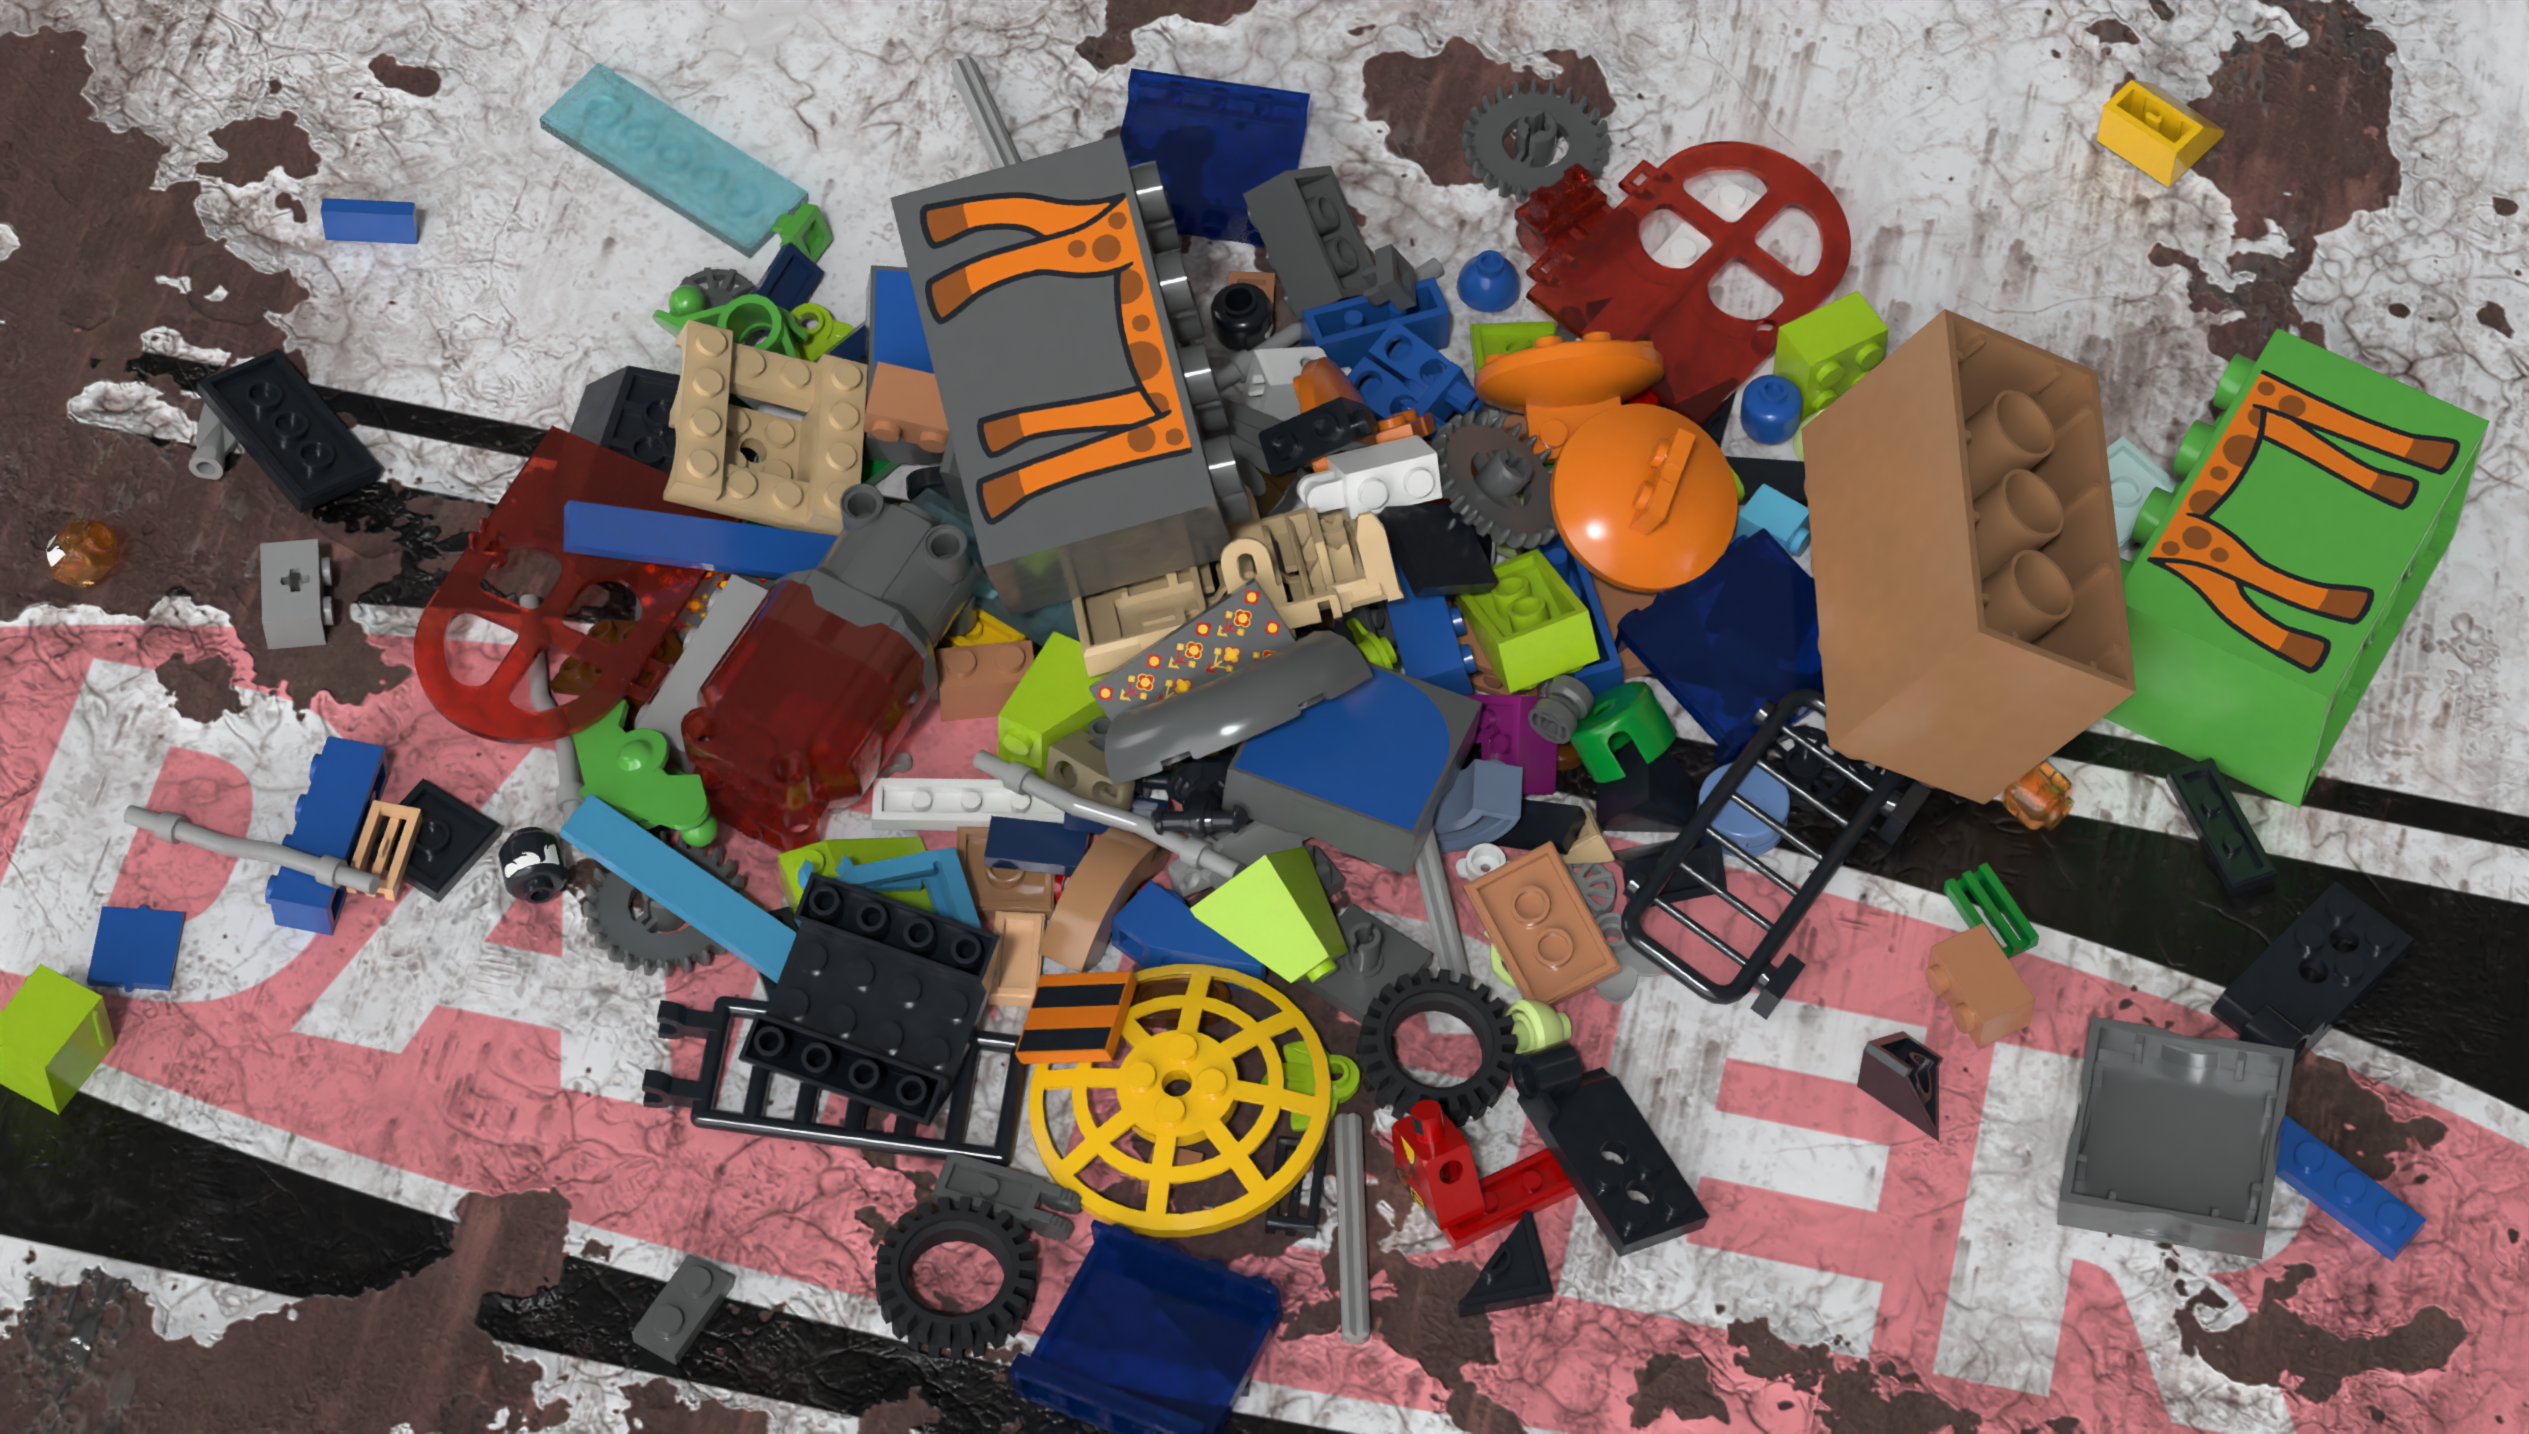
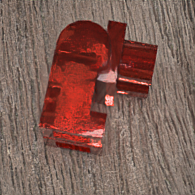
[1514,163,1637,293]

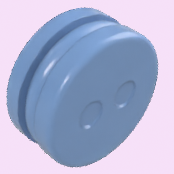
[1697,763,1790,857]

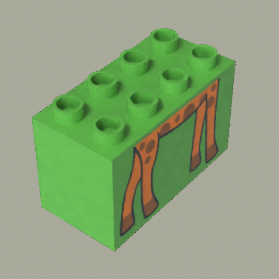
[2103,328,2490,808]

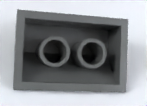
[1243,165,1375,321]

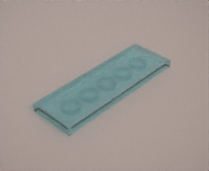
[539,63,809,259]

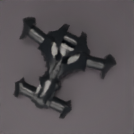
[1134,746,1248,838]

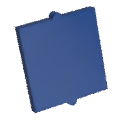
[87,905,185,992]

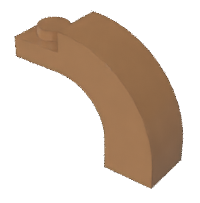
[1038,827,1170,973]

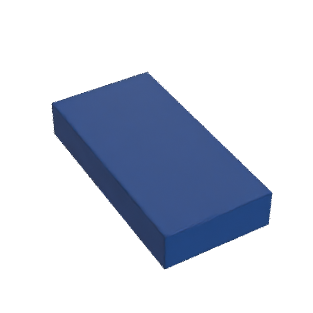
[320,198,419,244]

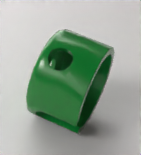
[1569,681,1677,783]

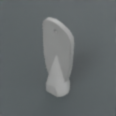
[188,402,237,480]

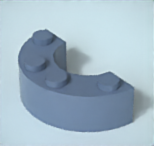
[1432,759,1523,853]

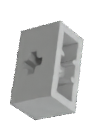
[260,539,334,650]

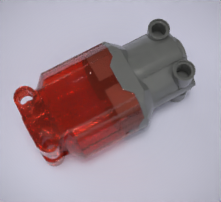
[681,483,982,853]

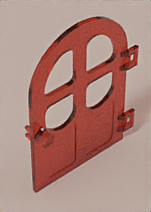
[1526,141,1851,426]
[413,425,744,744]

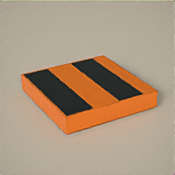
[1015,971,1137,1064]

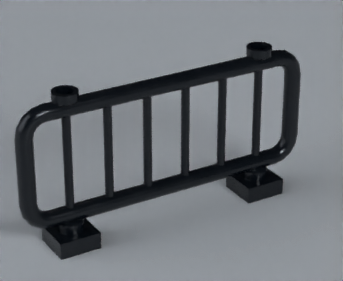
[1621,688,1931,1020]

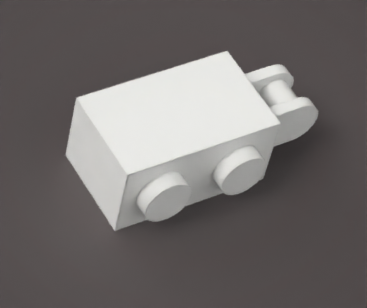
[1297,435,1442,520]

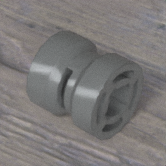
[1528,675,1595,744]

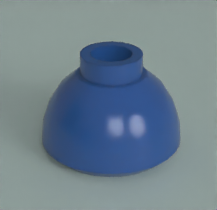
[1456,250,1521,312]

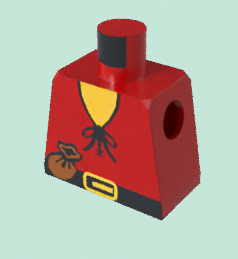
[1391,1100,1486,1231]

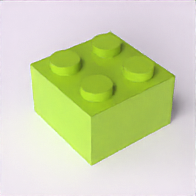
[1773,290,1889,422]

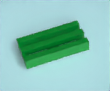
[1943,862,2039,959]

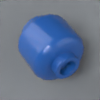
[1739,374,1803,445]

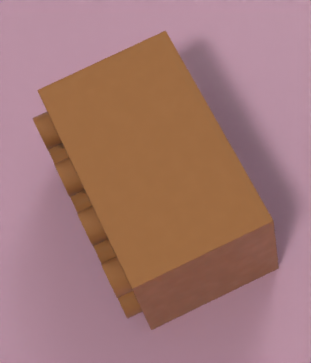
[1801,309,2136,805]

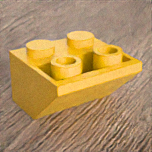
[2097,80,2225,188]

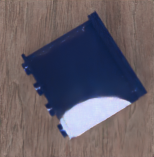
[1120,68,1310,247]
[1614,528,1824,767]
[1009,1220,1284,1434]

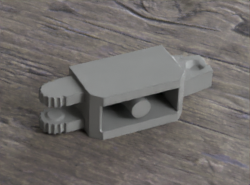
[1168,809,1311,897]

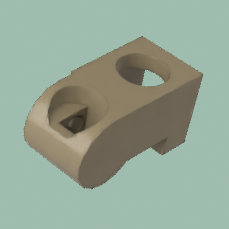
[1044,729,1136,811]

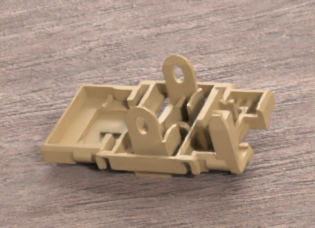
[1072,485,1404,677]

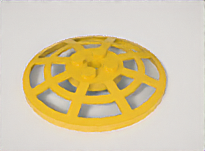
[1028,964,1332,1237]

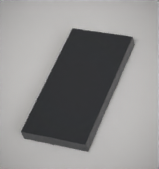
[197,349,381,514]

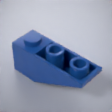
[1112,880,1266,992]

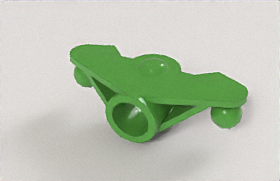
[652,284,809,415]
[568,691,719,847]

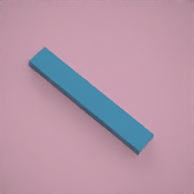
[560,793,797,983]

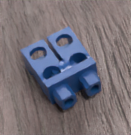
[1347,320,1484,447]

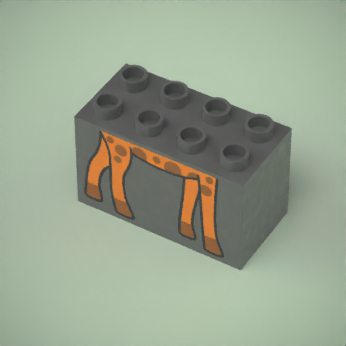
[890,135,1253,616]

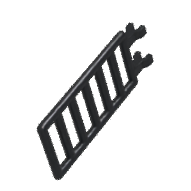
[642,996,1029,1167]

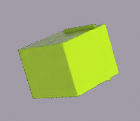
[0,963,116,1115]

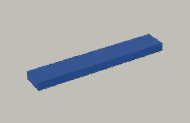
[563,500,838,579]

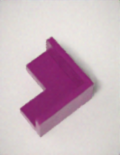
[1465,694,1557,795]

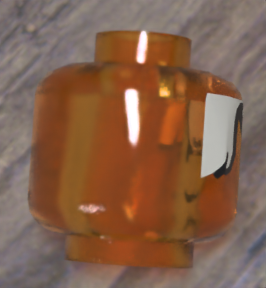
[45,518,119,589]
[2001,759,2075,830]

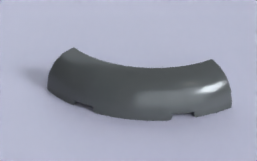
[1104,631,1373,786]

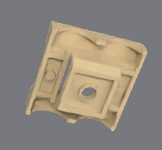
[663,320,868,536]

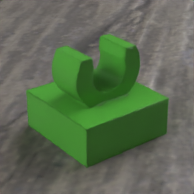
[771,203,833,263]

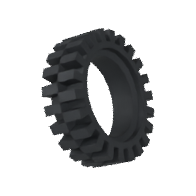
[1356,969,1517,1128]
[875,1197,1036,1360]

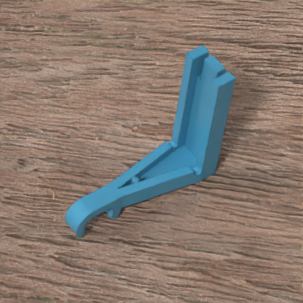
[798,847,997,978]

